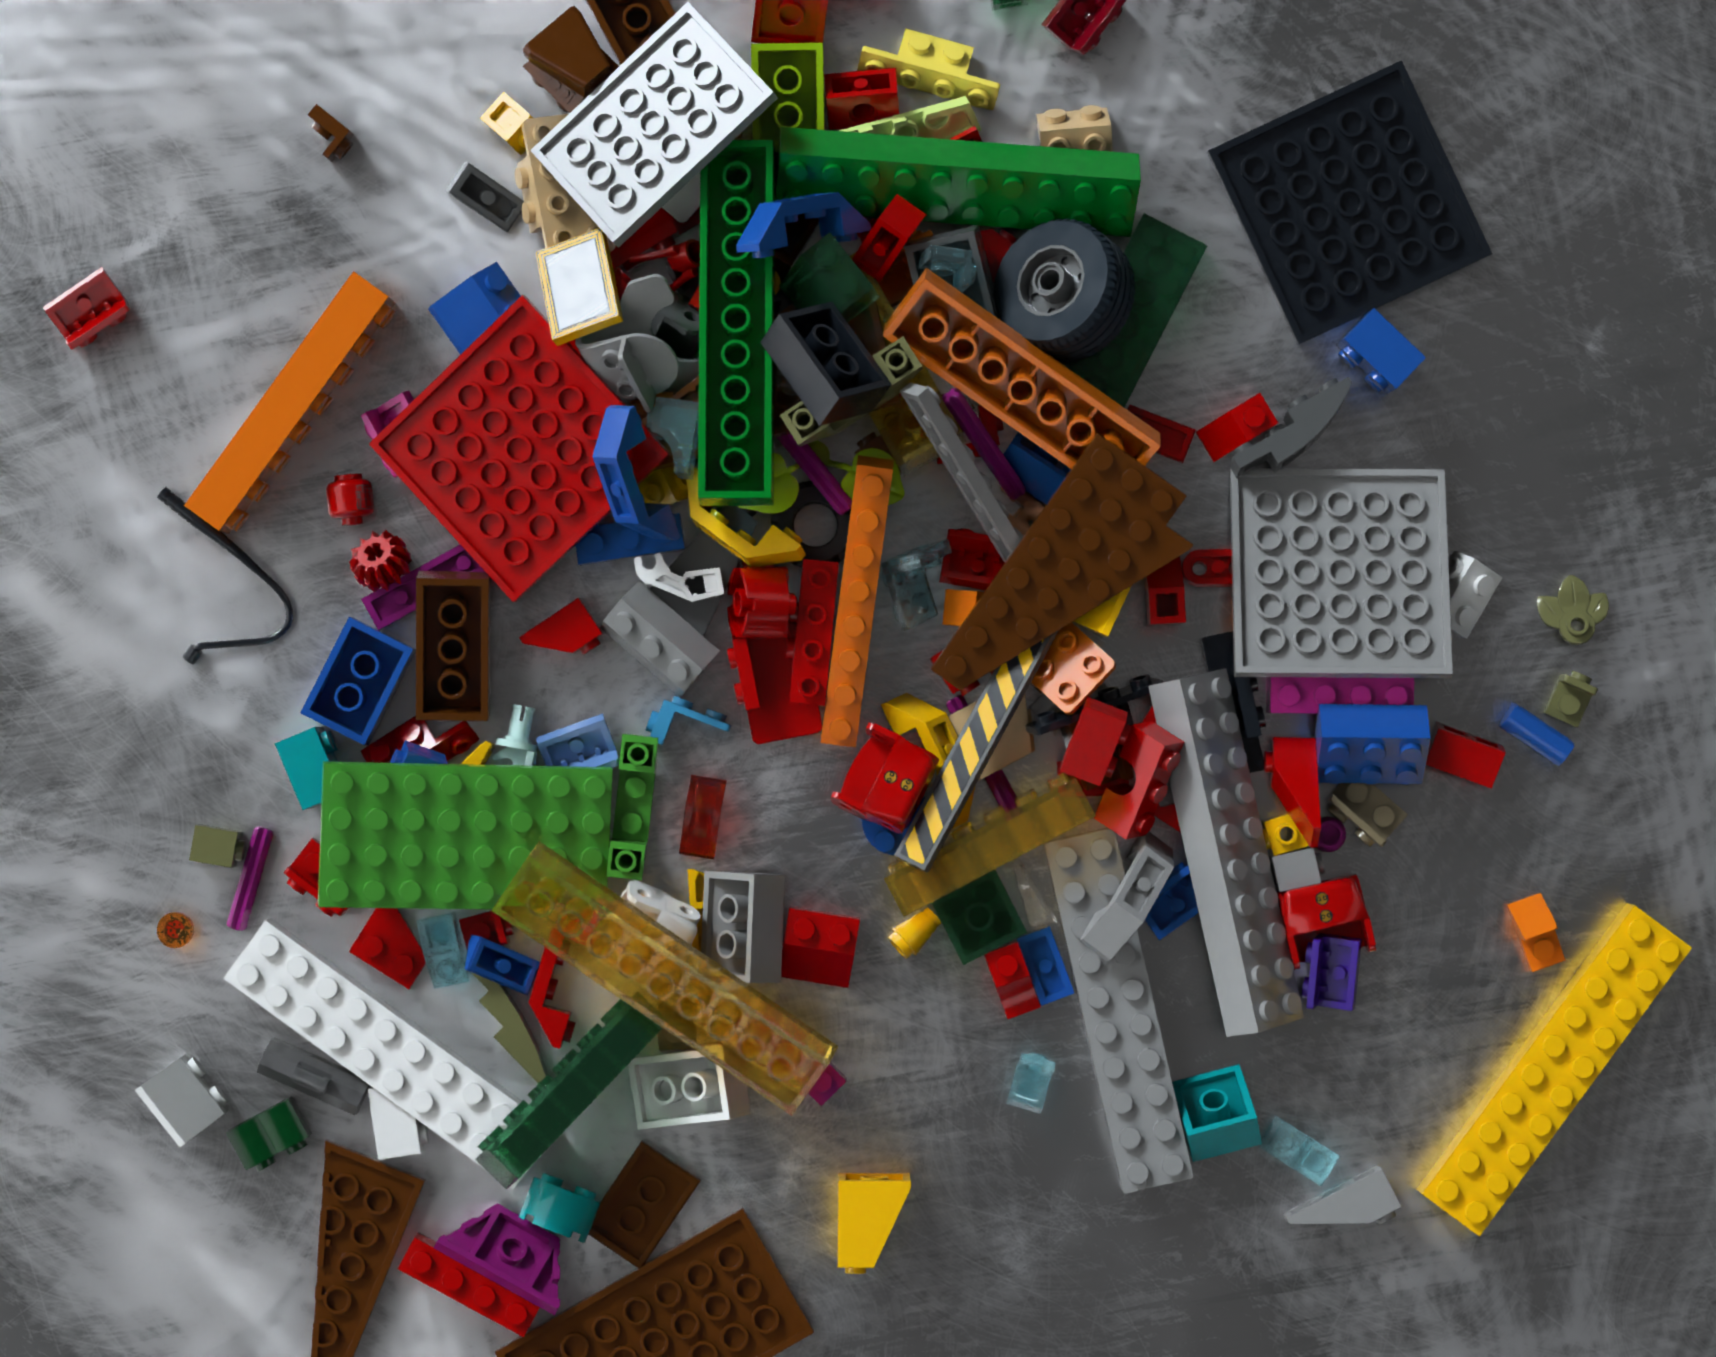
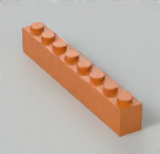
[820,455,894,748]

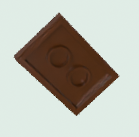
[588,1140,701,1268]

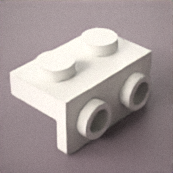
[1448,551,1503,639]

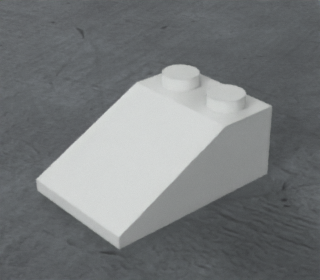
[627,1043,751,1130]
[135,1054,230,1147]

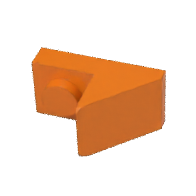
[1506,893,1566,972]

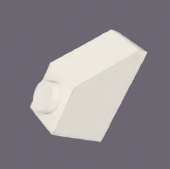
[368,1086,429,1160]

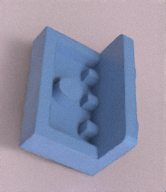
[536,713,619,769]

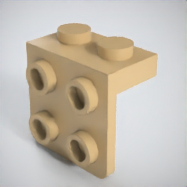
[1036,105,1113,152]

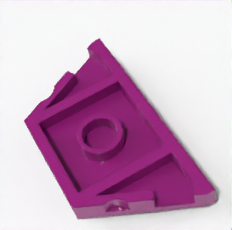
[434,1203,560,1316]

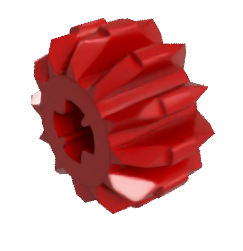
[349,530,412,593]

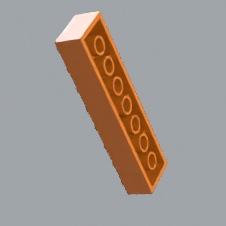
[882,268,1161,469]
[184,271,396,534]

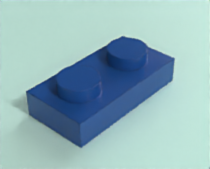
[1016,926,1075,1006]

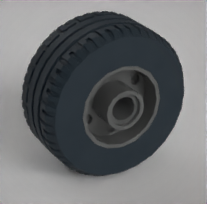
[994,219,1135,362]

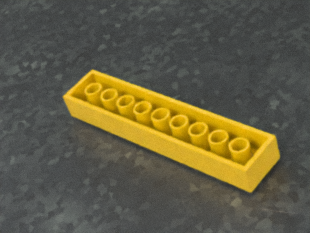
[1416,903,1692,1237]

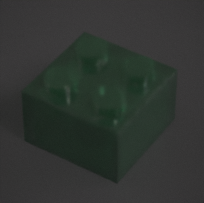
[930,867,1027,965]

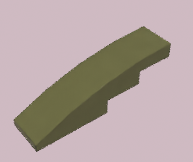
[464,965,550,1088]

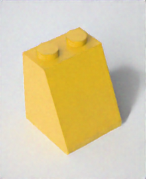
[837,1173,911,1274]

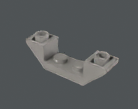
[1079,832,1174,962]

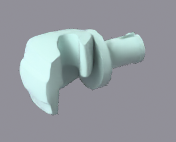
[492,704,538,766]

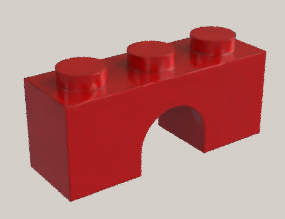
[1094,721,1184,840]

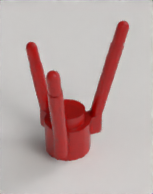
[629,239,700,291]

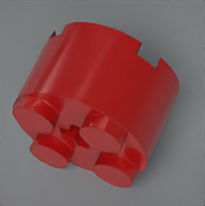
[727,566,796,639]

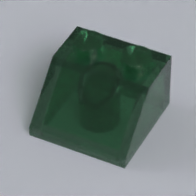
[779,232,880,323]

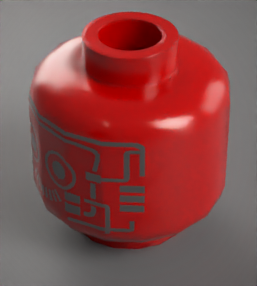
[326,473,374,526]

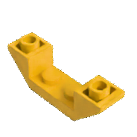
[685,463,806,567]
[881,692,976,829]

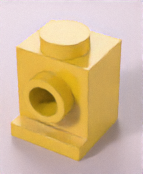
[1261,813,1309,856]

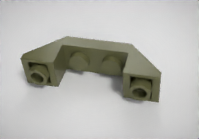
[780,336,923,447]

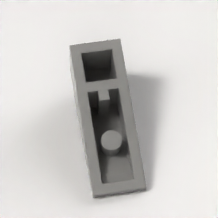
[1283,1165,1402,1224]

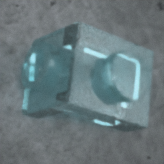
[1006,1053,1056,1114]

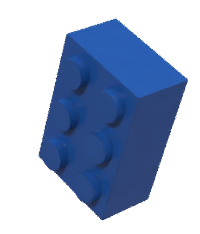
[300,617,416,746]
[1314,704,1431,785]

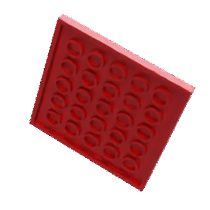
[369,295,671,602]

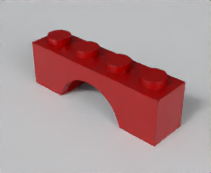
[397,1232,540,1337]

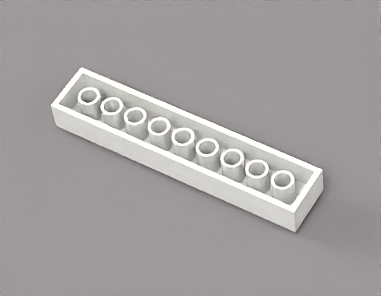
[223,918,559,1190]

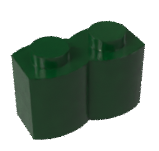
[226,1096,312,1172]

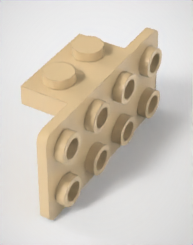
[515,114,616,252]

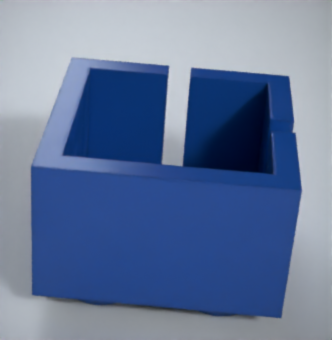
[1336,308,1426,394]

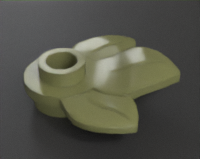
[1537,575,1609,645]

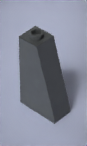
[650,506,758,636]

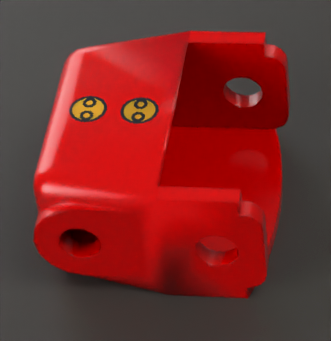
[830,722,939,834]
[1277,874,1376,970]

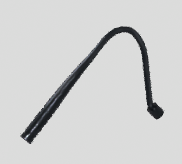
[157,487,293,664]

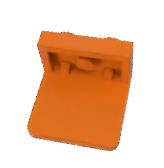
[1030,622,1116,715]

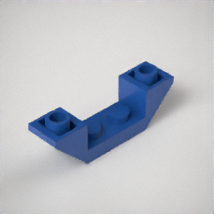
[736,192,871,258]
[592,405,680,540]

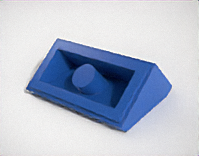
[465,935,540,996]

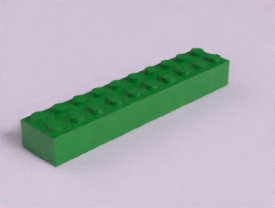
[775,127,1141,237]
[698,140,775,506]

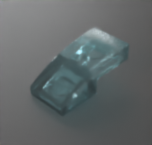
[1257,1116,1341,1186]

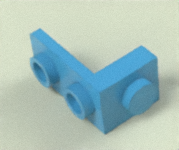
[645,696,732,745]

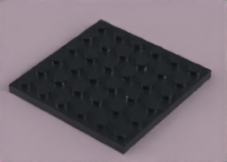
[1207,60,1492,346]

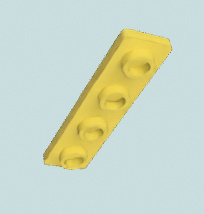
[857,28,1000,110]

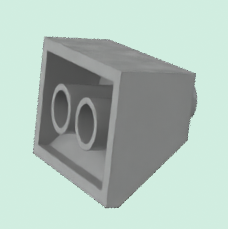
[600,580,720,698]
[700,871,785,983]

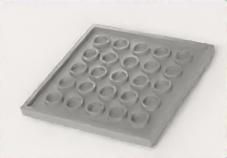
[1230,468,1453,678]

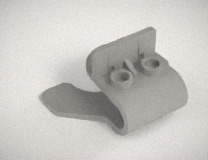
[575,274,699,413]

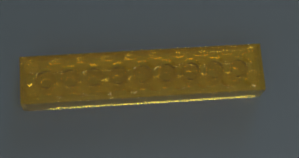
[491,841,838,1116]

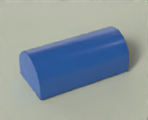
[1499,703,1575,766]

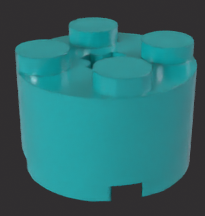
[518,1173,601,1243]

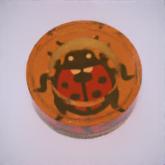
[157,912,194,948]

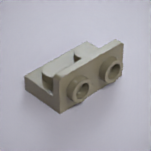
[1325,783,1408,847]

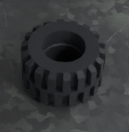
[771,481,851,568]

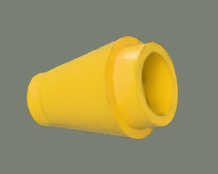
[888,907,941,959]

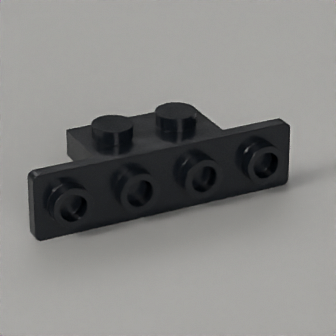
[1202,631,1266,773]
[1025,674,1163,749]

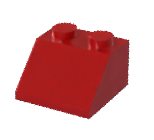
[781,906,860,988]

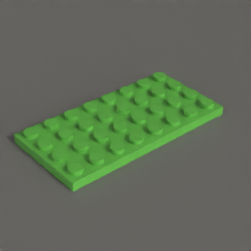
[318,761,613,911]

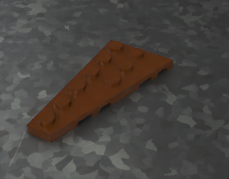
[311,1139,426,1357]

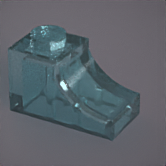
[647,397,699,480]

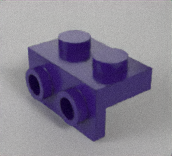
[1302,933,1362,1011]

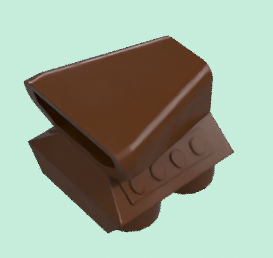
[522,6,619,113]

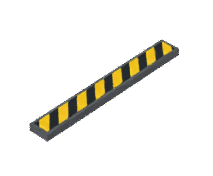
[894,630,1059,873]

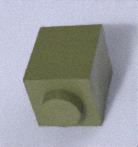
[189,824,246,868]

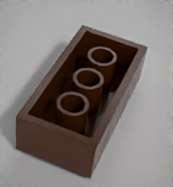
[585,0,675,65]
[416,571,491,721]

